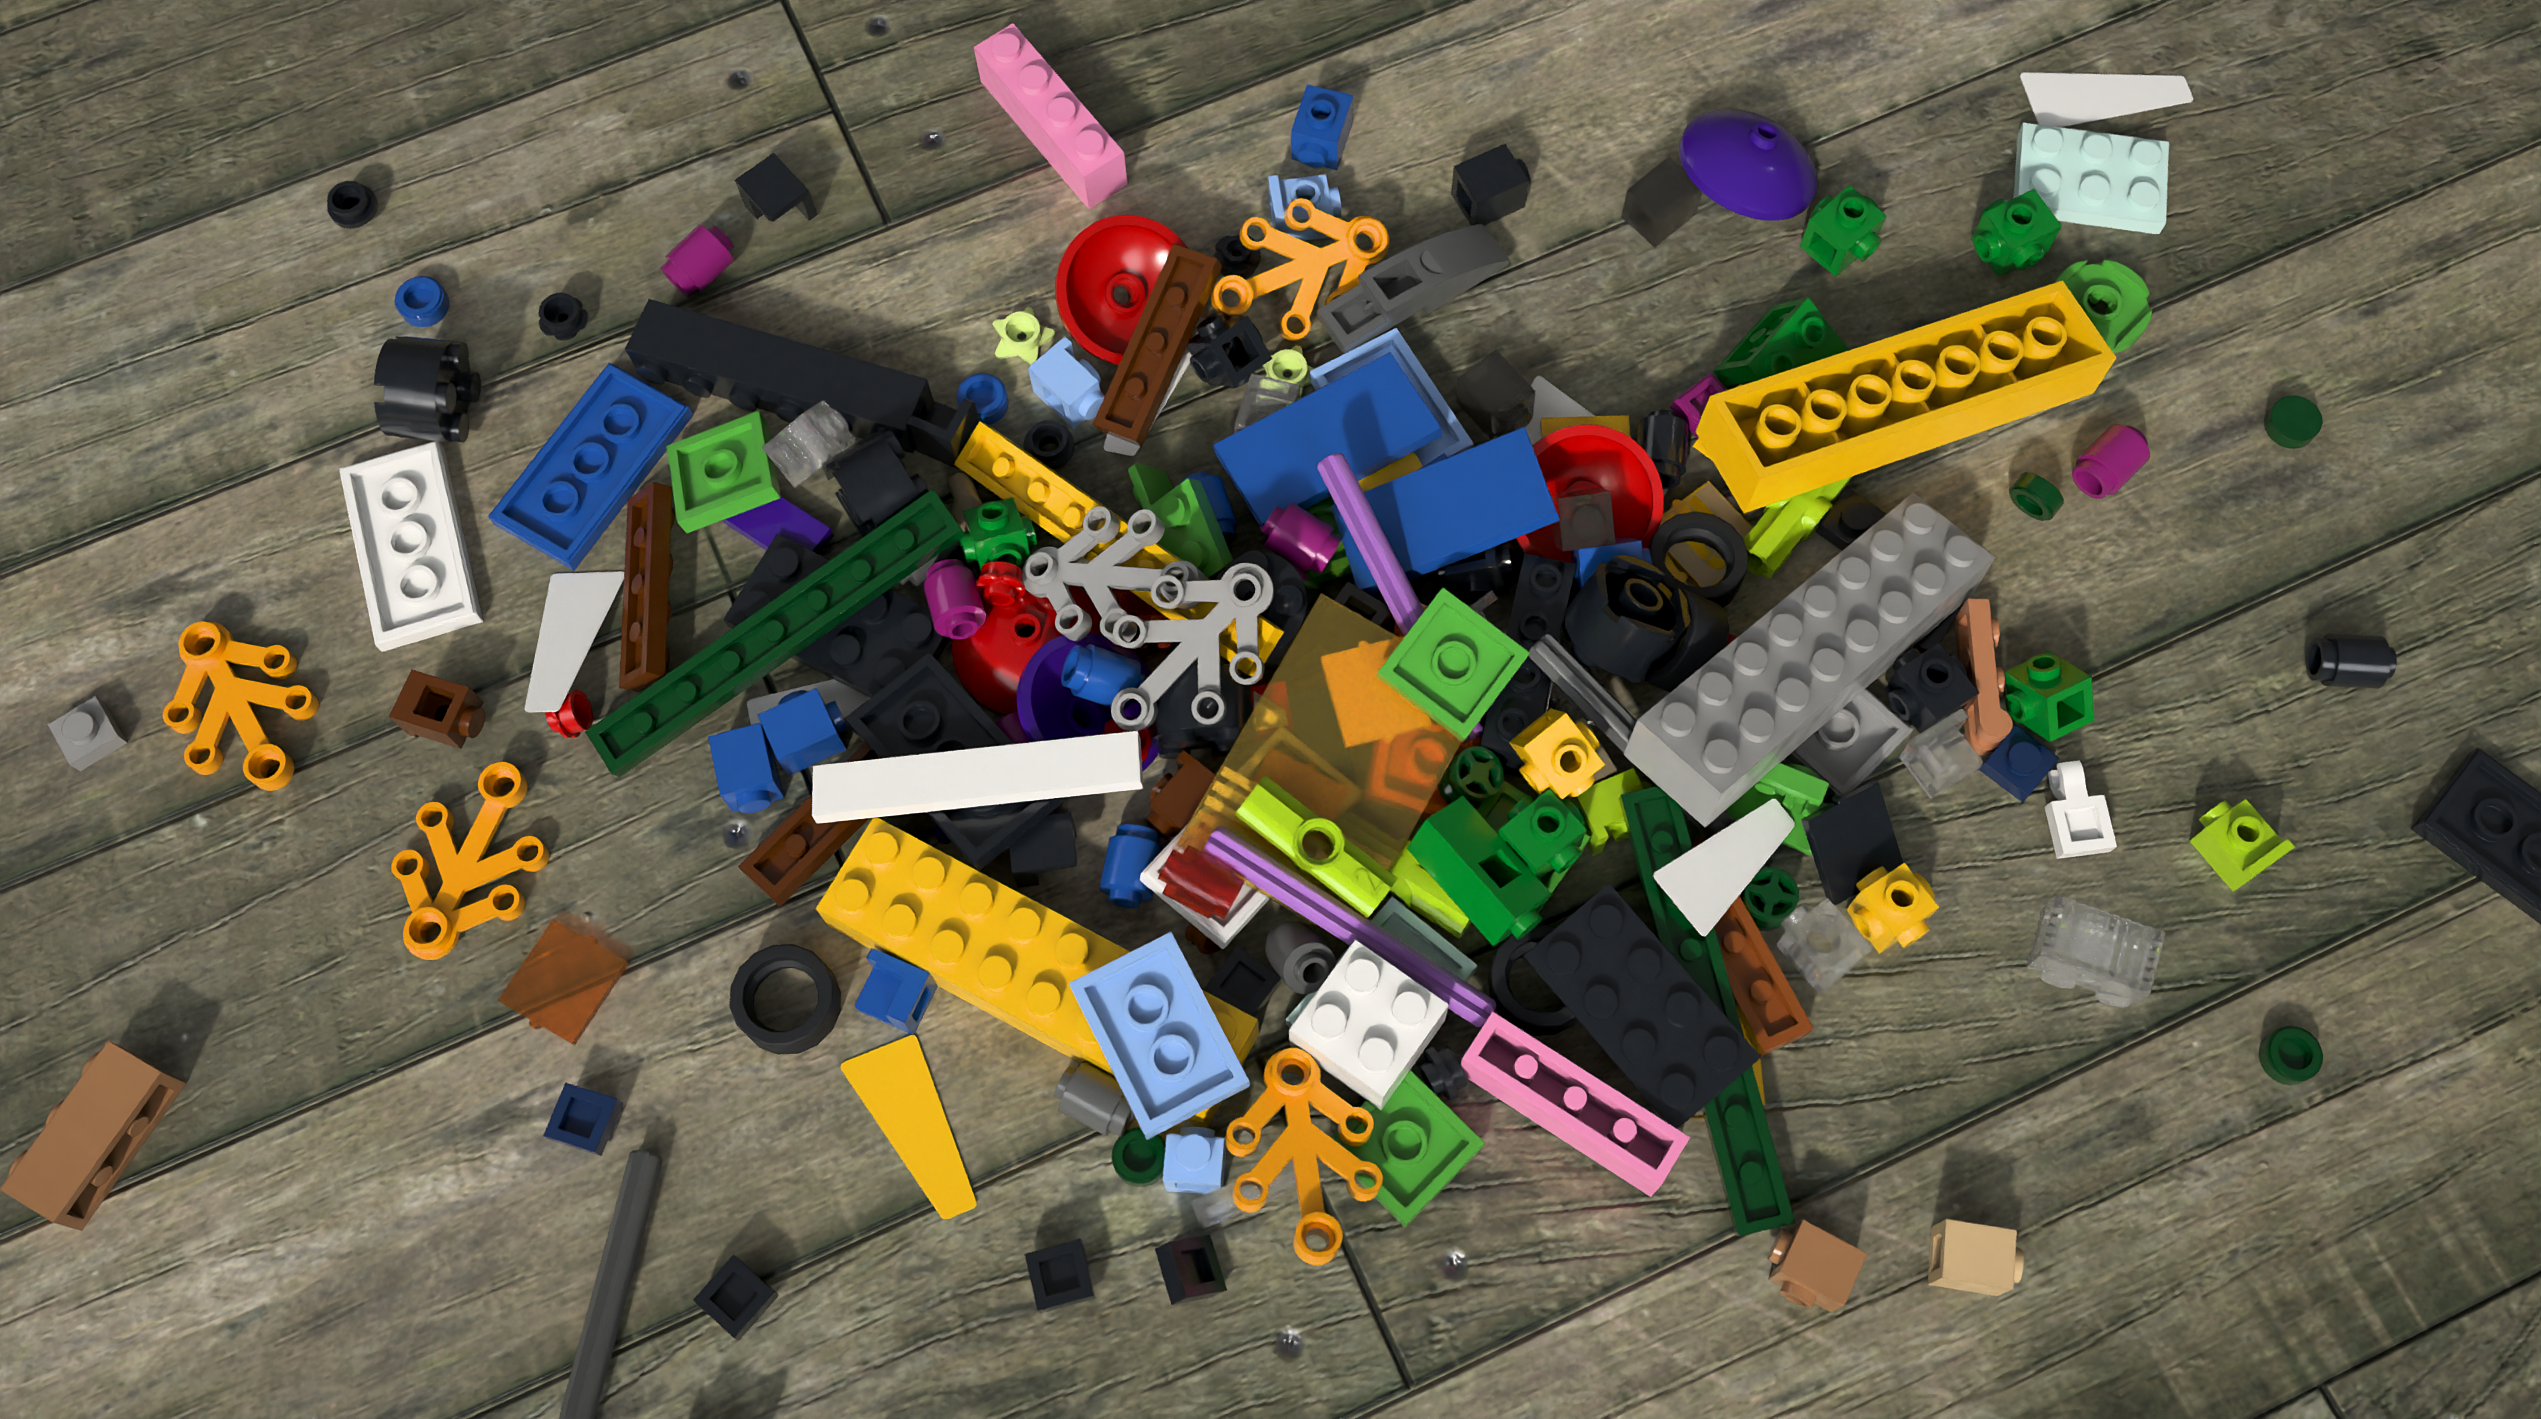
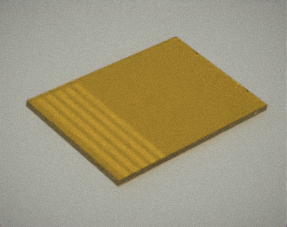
[1176,593,1462,935]

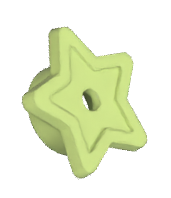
[993,307,1055,365]
[1259,345,1315,403]

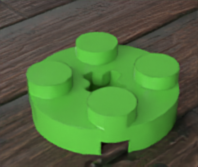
[2055,260,2152,353]

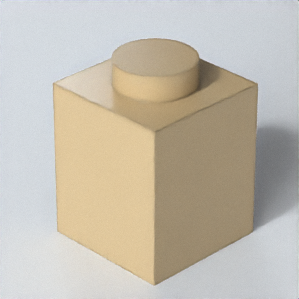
[1928,1219,2024,1296]

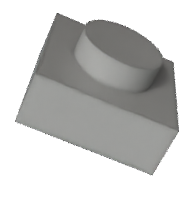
[47,696,128,771]

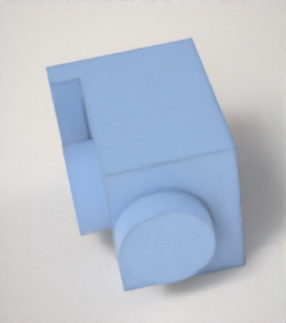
[1268,174,1341,241]
[1028,337,1105,430]
[1163,1127,1227,1196]

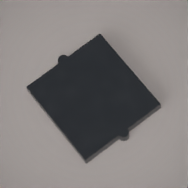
[1801,781,1904,906]

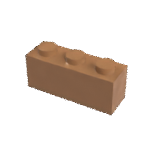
[0,1041,187,1231]

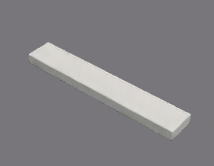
[812,731,1143,824]

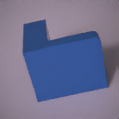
[855,948,938,1035]

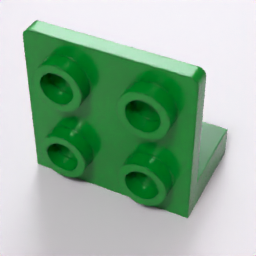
[1713,297,1849,386]

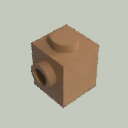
[1767,1220,1868,1313]

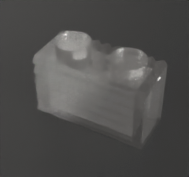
[2027,896,2166,1008]

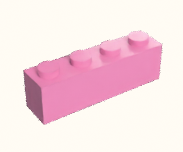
[974,23,1128,210]
[1460,1012,1690,1197]

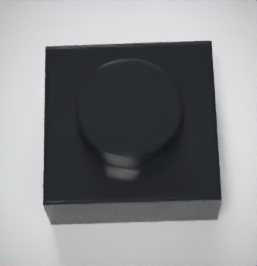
[1815,488,1886,551]
[1204,945,1282,1018]
[1155,1235,1227,1305]
[1025,1239,1096,1314]
[693,1255,779,1340]

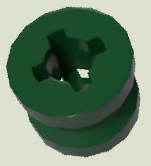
[1436,746,1503,806]
[1739,867,1799,931]

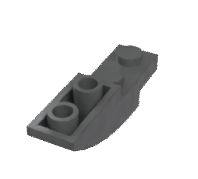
[1317,224,1510,354]

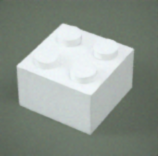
[1289,940,1449,1110]

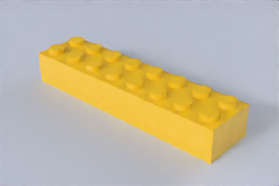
[1695,280,2117,513]
[816,817,1259,1128]

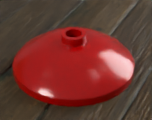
[1055,215,1189,365]
[1516,424,1664,563]
[952,585,1104,717]

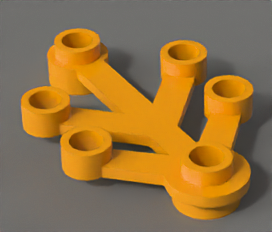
[1211,198,1390,341]
[162,622,319,791]
[391,762,549,960]
[1225,1048,1383,1265]

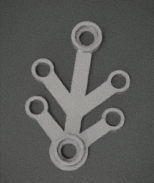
[1022,507,1207,645]
[1111,563,1274,731]

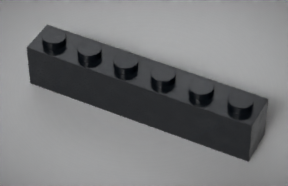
[625,299,934,454]

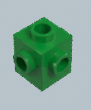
[1799,185,1886,277]
[1971,189,2062,277]
[959,497,1037,576]
[2005,651,2094,742]
[1498,789,1587,880]

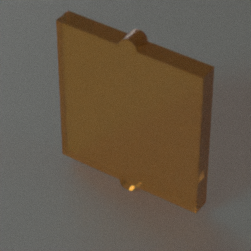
[497,920,629,1046]

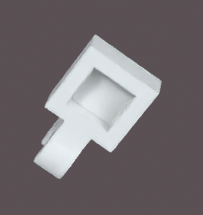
[2044,760,2117,859]

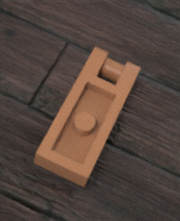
[1954,599,2013,756]

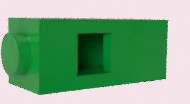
[1407,796,1551,947]

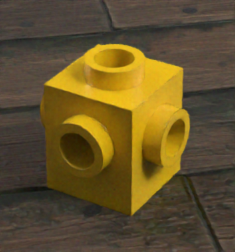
[1509,709,1605,799]
[1846,863,1939,954]

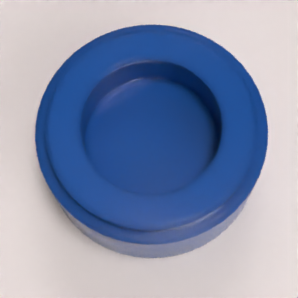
[395,276,450,327]
[957,373,1009,425]

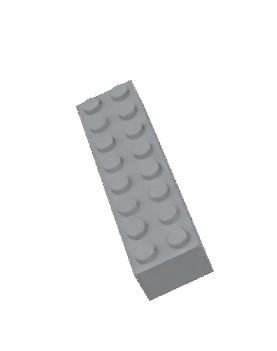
[1623,492,1995,827]

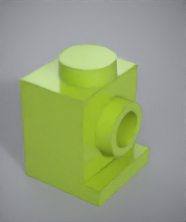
[1572,768,1651,856]
[2190,799,2295,892]

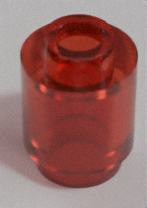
[1158,844,1245,920]

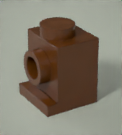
[389,670,485,749]
[1144,750,1225,840]

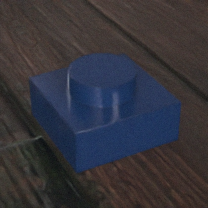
[1979,725,2060,803]
[543,1082,623,1156]

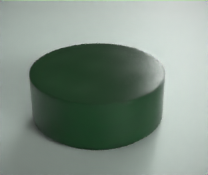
[2264,395,2323,449]
[2009,472,2064,521]
[2259,1026,2323,1085]
[1112,1127,1166,1187]

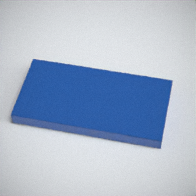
[1213,352,1442,528]
[488,362,693,571]
[1331,427,1560,596]

